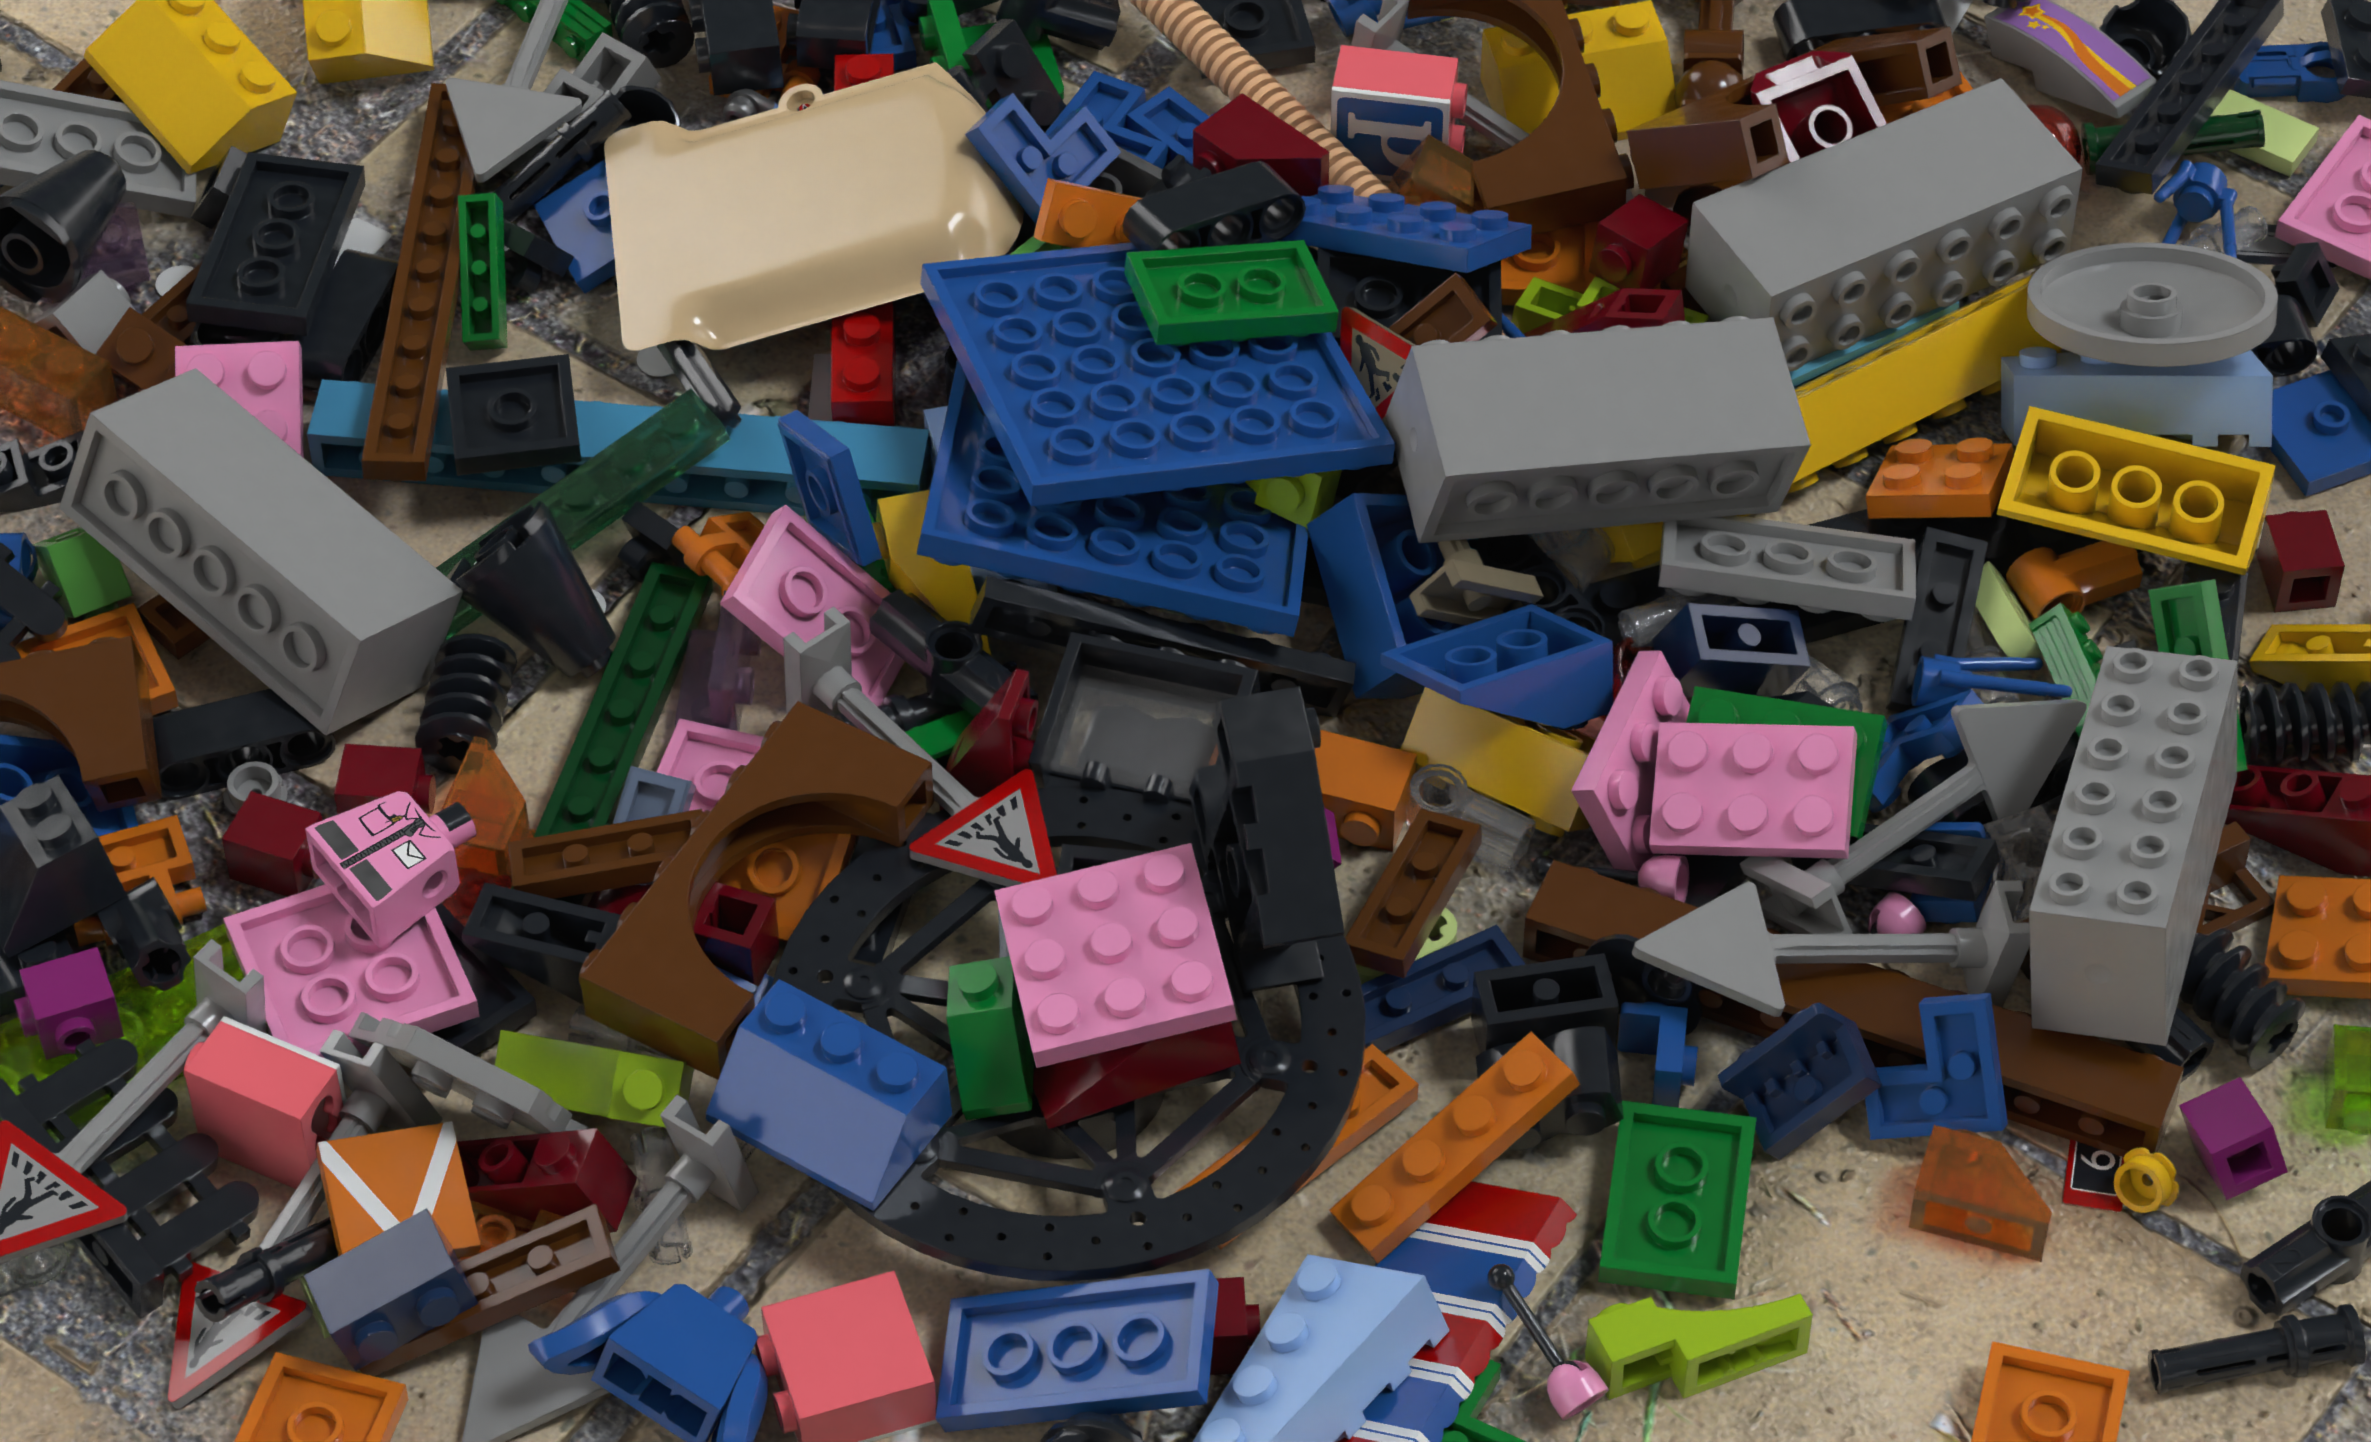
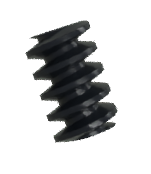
[604,0,695,68]
[415,634,517,775]
[2239,681,2371,764]
[2179,928,2306,1070]

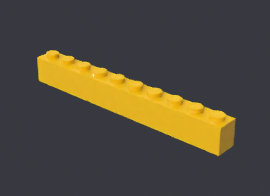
[1593,270,2062,569]

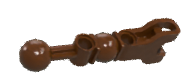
[1645,0,1749,226]

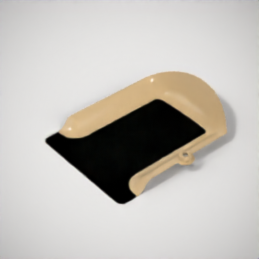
[604,62,1024,351]

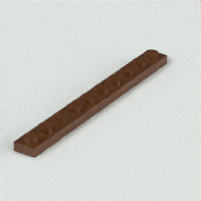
[361,83,478,482]

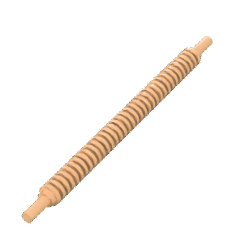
[1129,0,1505,335]

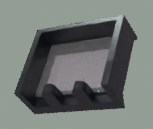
[1028,632,1260,808]

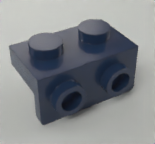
[1718,1003,1882,1160]

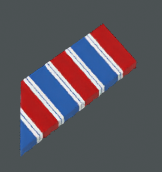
[1338,1181,1577,1442]

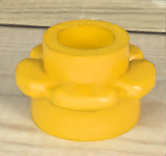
[2114,1147,2179,1213]

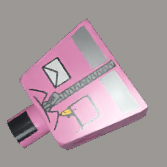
[305,791,477,948]

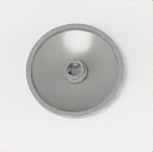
[2027,243,2278,367]

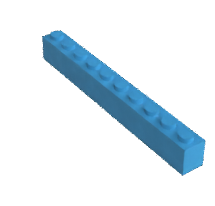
[307,379,931,522]

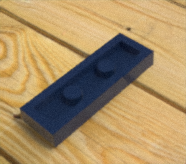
[1361,924,1525,1052]

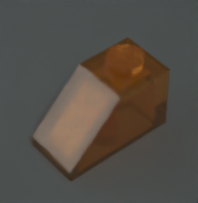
[441,736,536,889]
[1909,1125,2052,1262]

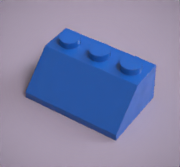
[1306,493,1466,699]
[706,979,952,1211]

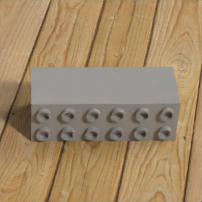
[1685,78,2083,371]
[1386,316,1811,543]
[59,368,463,735]
[2029,646,2238,1046]

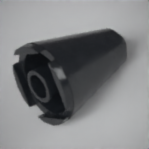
[0,150,126,303]
[447,501,616,678]

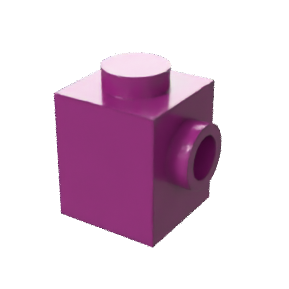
[14,947,124,1060]
[2179,1077,2288,1201]

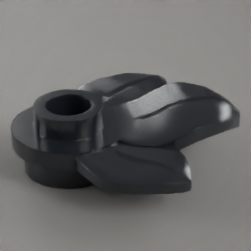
[1585,934,1703,1036]

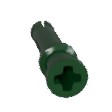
[2081,110,2265,175]

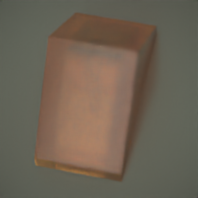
[1388,134,1475,215]

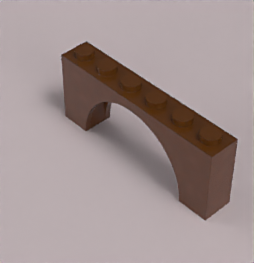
[1406,0,1634,235]
[1626,26,1962,189]
[0,636,162,812]
[579,701,934,1080]

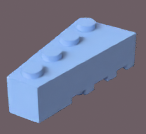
[2001,347,2273,447]
[1193,1254,1450,1442]

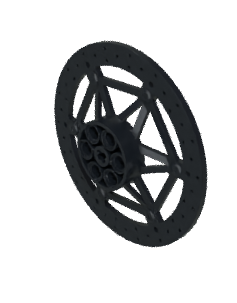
[772,787,1365,1282]

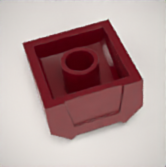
[1751,51,1887,171]

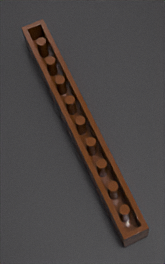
[1522,860,2184,1157]

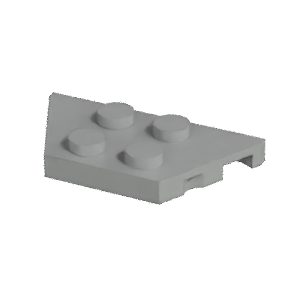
[348,1012,590,1134]

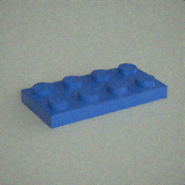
[1278,185,1532,273]
[935,1269,1219,1432]

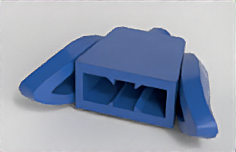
[528,1284,768,1442]

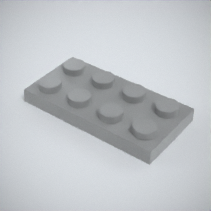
[0,80,197,218]
[1658,515,1916,622]

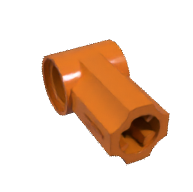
[2006,541,2143,621]

